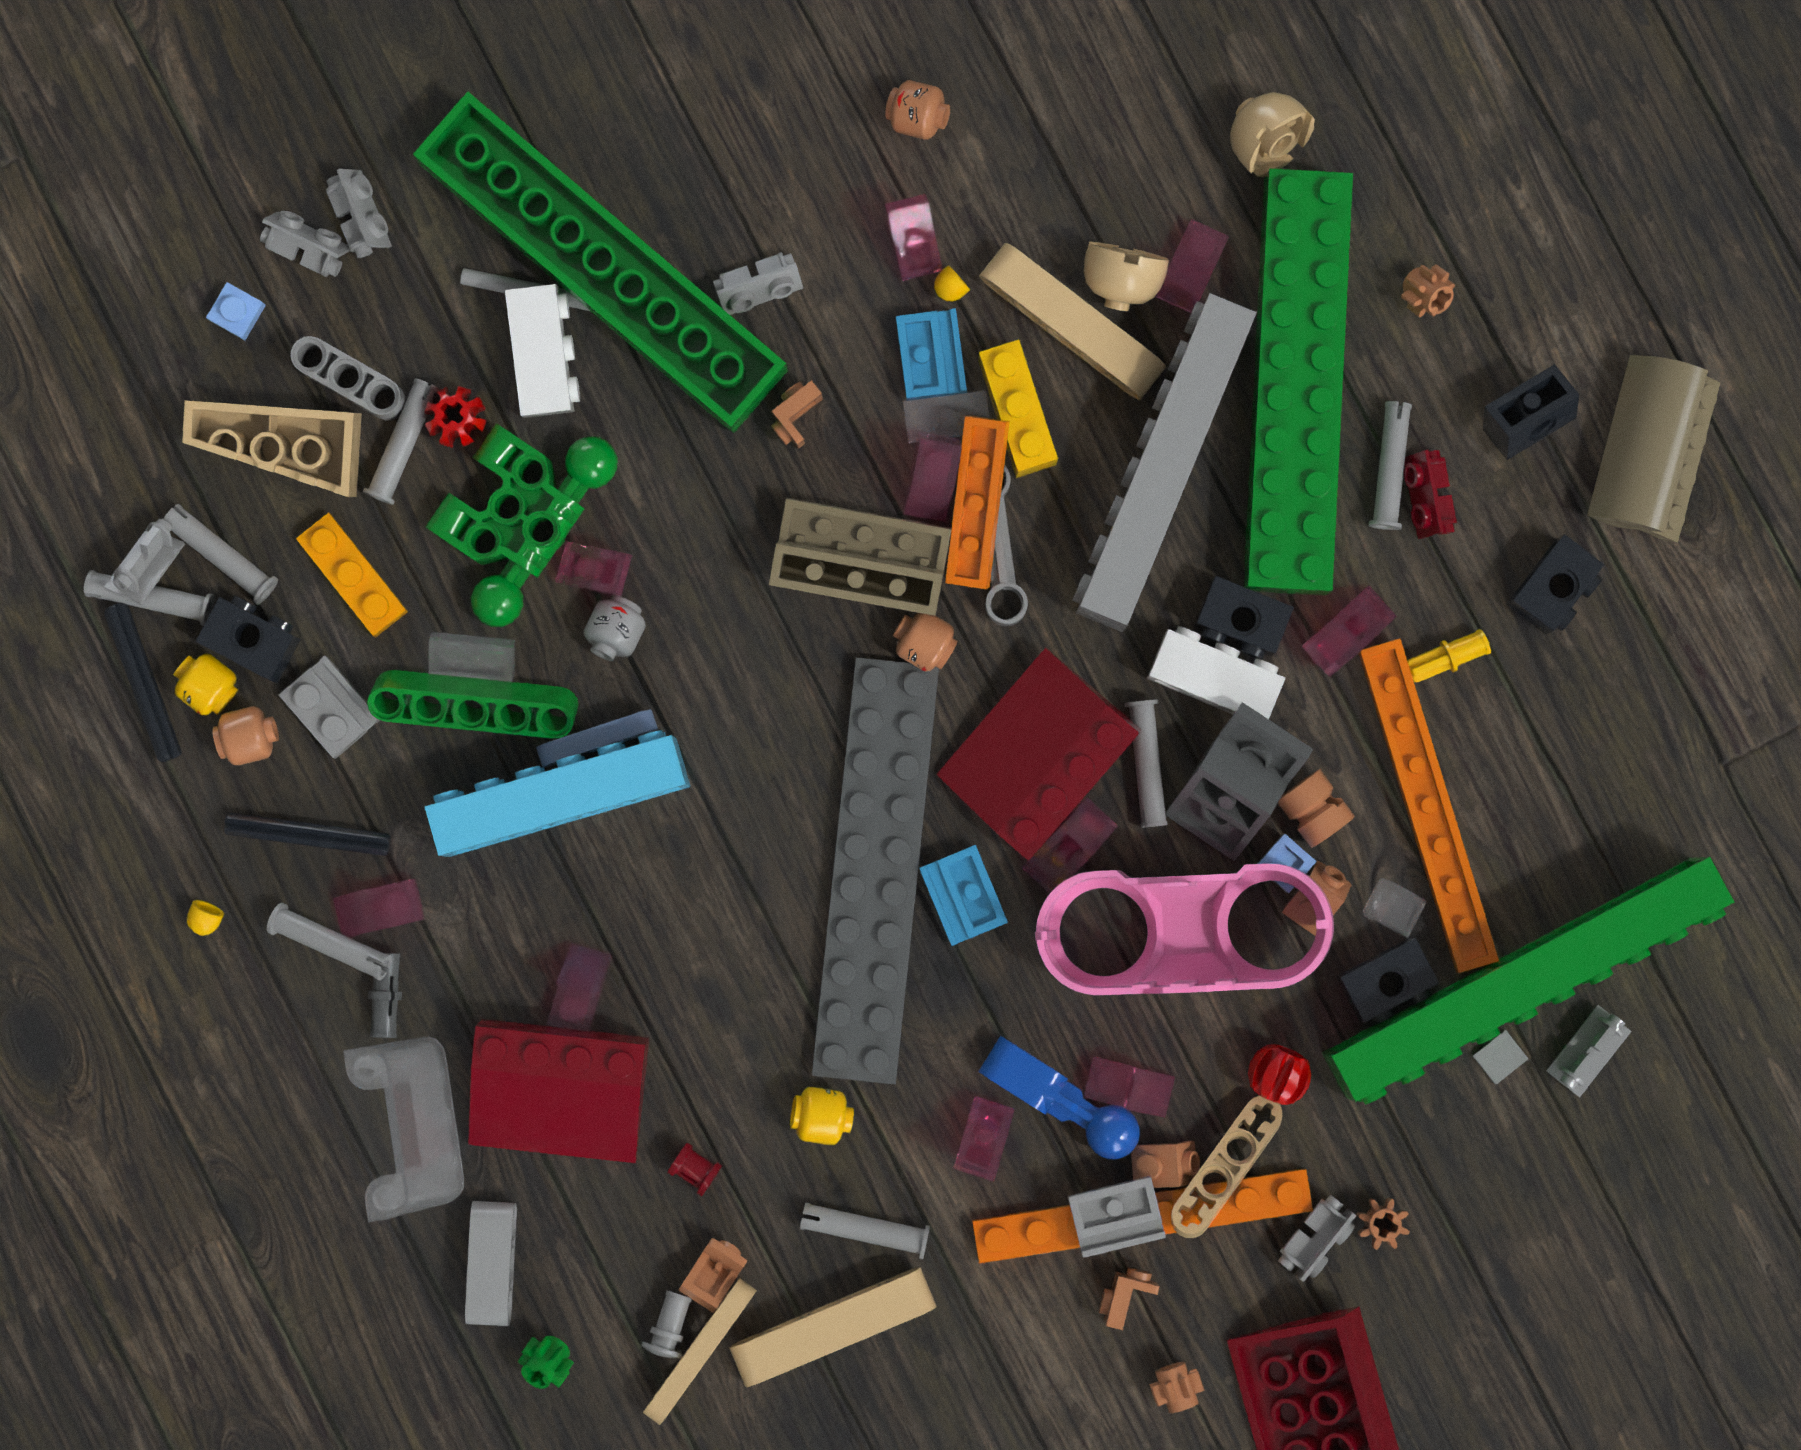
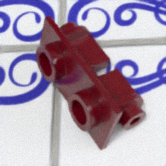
[1404,450,1457,539]

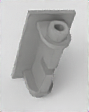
[326,169,392,258]
[260,211,350,277]
[713,252,803,315]
[104,519,185,606]
[1546,1005,1631,1097]
[1278,1195,1356,1282]

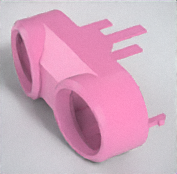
[1035,864,1334,995]

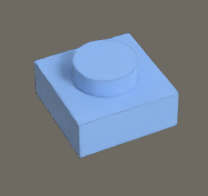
[206,282,266,341]
[1257,834,1317,893]

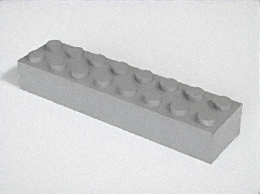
[1072,293,1257,632]

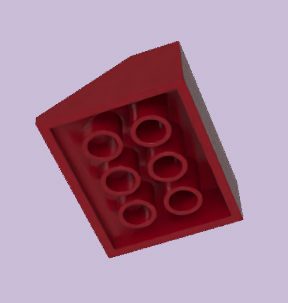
[937,648,1141,861]
[468,1019,650,1163]
[1227,1306,1399,1450]

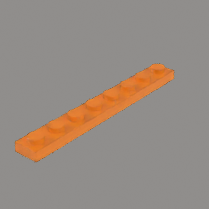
[1358,639,1499,973]
[972,1168,1313,1263]

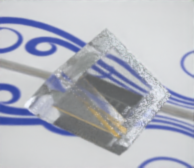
[1363,878,1427,938]

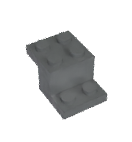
[1165,702,1313,861]

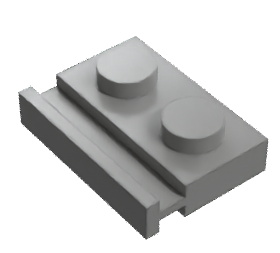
[279,655,380,759]
[1068,1176,1166,1258]

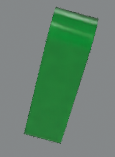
[367,670,579,739]

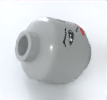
[584,596,646,661]

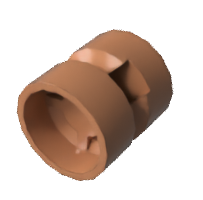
[1278,769,1355,848]

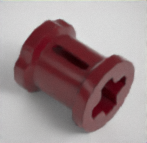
[667,1142,723,1197]

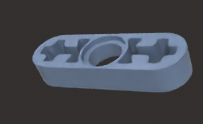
[536,709,658,768]

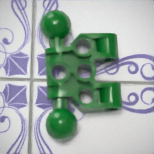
[425,423,618,627]

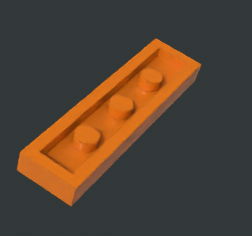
[945,416,1010,589]

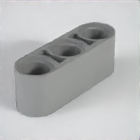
[291,336,406,421]
[465,1201,517,1326]

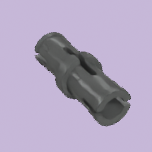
[368,953,402,1038]

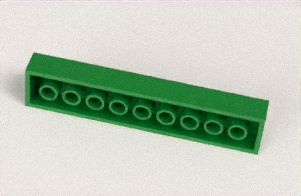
[413,92,788,434]
[1243,168,1353,595]
[1321,857,1734,1105]

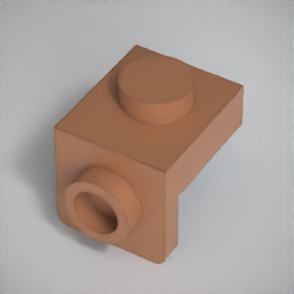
[771,380,823,449]
[1282,861,1351,936]
[1131,1141,1200,1188]
[678,1238,747,1313]
[1099,1267,1160,1330]

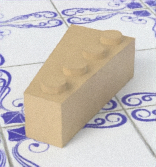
[182,400,362,497]

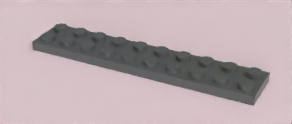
[812,657,939,1085]

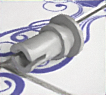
[641,1290,692,1358]

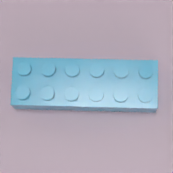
[425,730,691,857]

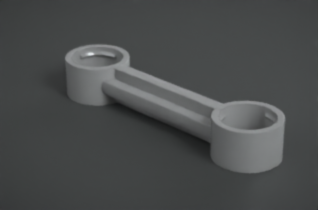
[985,465,1028,626]

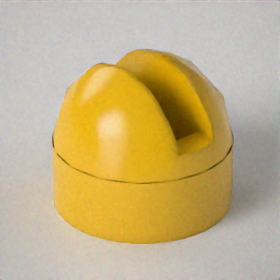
[934,265,970,302]
[186,900,224,936]

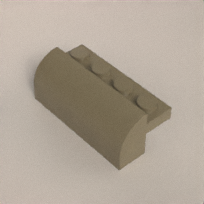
[1587,355,1720,543]
[769,497,952,616]

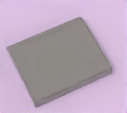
[1473,1030,1528,1085]

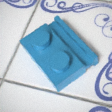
[896,308,967,401]
[919,845,1008,946]

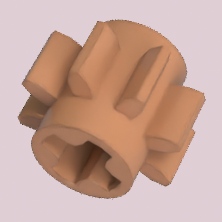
[1401,264,1455,318]
[1356,1197,1410,1250]
[1149,1362,1204,1413]

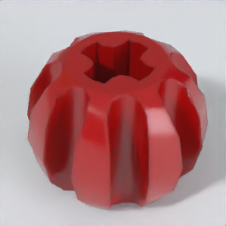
[424,386,487,448]
[1248,1044,1312,1105]

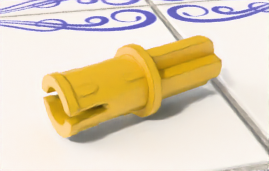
[1407,629,1491,682]

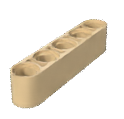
[979,243,1166,400]
[729,1267,937,1387]

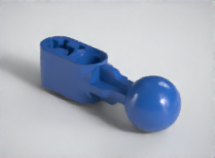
[978,1036,1140,1159]

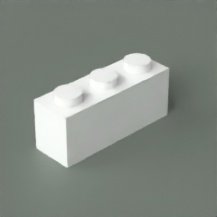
[505,284,580,418]
[1146,626,1285,719]

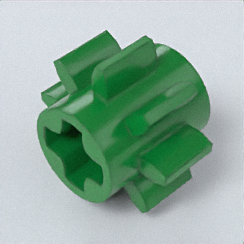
[518,1336,574,1389]

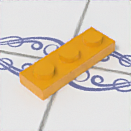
[296,513,408,637]

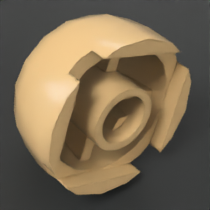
[1230,92,1315,177]
[1084,241,1169,311]

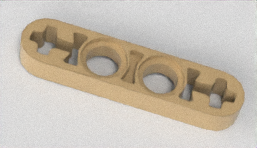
[1171,1096,1282,1238]
[643,1278,757,1425]

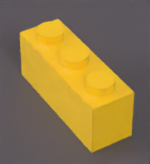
[978,340,1058,478]

